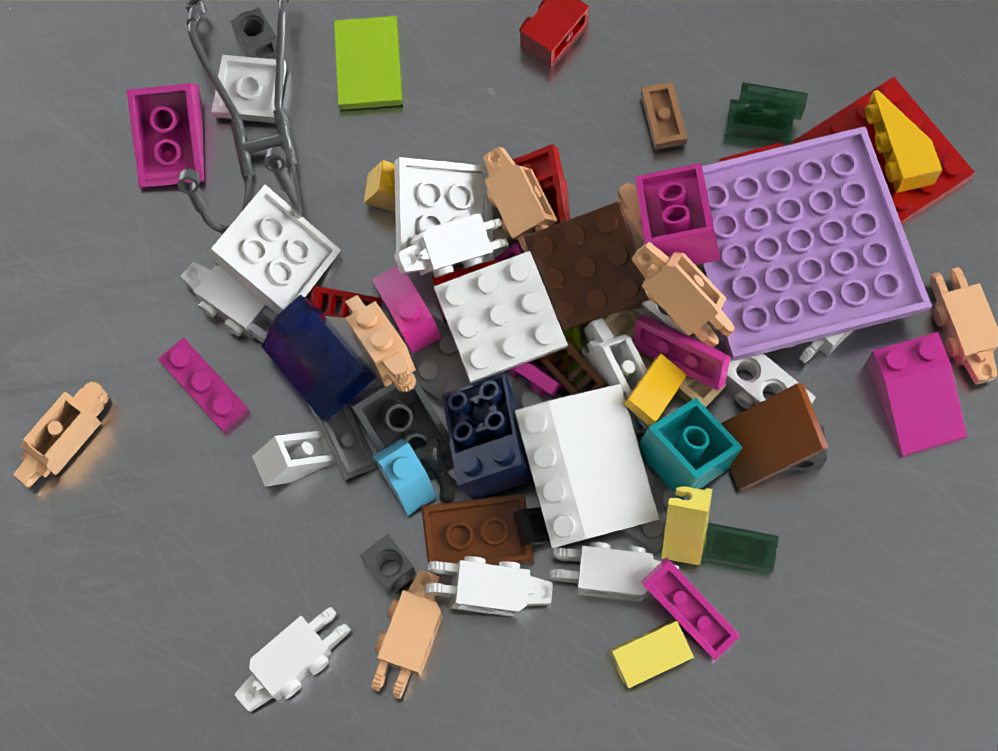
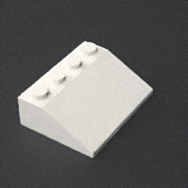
[515,384,660,548]

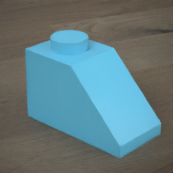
[372,438,437,516]

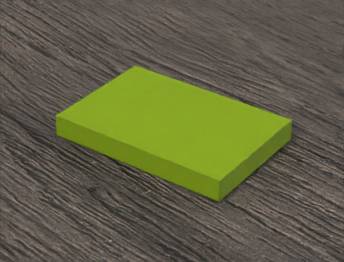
[334,16,403,110]

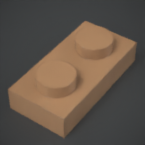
[640,81,688,150]

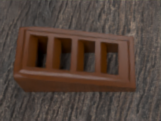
[539,336,609,395]

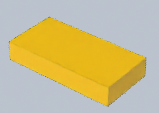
[624,353,687,426]

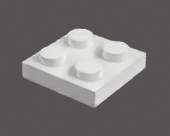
[212,55,287,123]

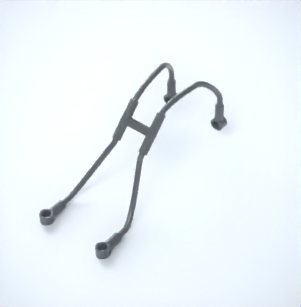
[178,0,303,234]

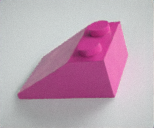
[126,83,204,188]
[635,163,720,265]
[865,332,967,457]

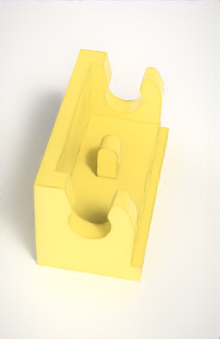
[661,486,713,566]
[607,620,694,688]

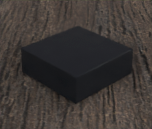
[513,507,550,547]

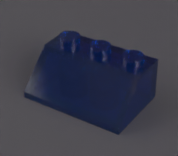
[262,294,376,423]

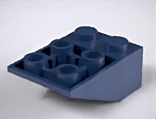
[442,372,534,499]

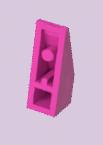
[371,265,442,354]

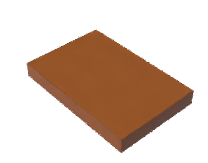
[721,383,829,490]
[421,493,534,576]

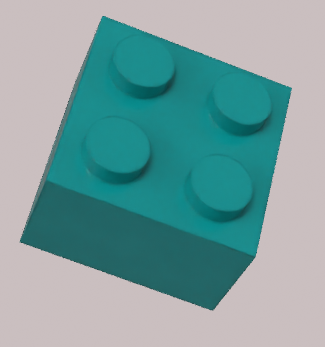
[639,398,743,500]

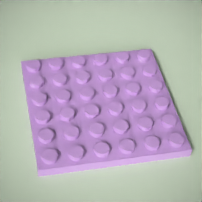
[700,126,932,361]

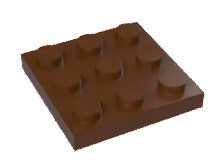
[524,201,650,331]

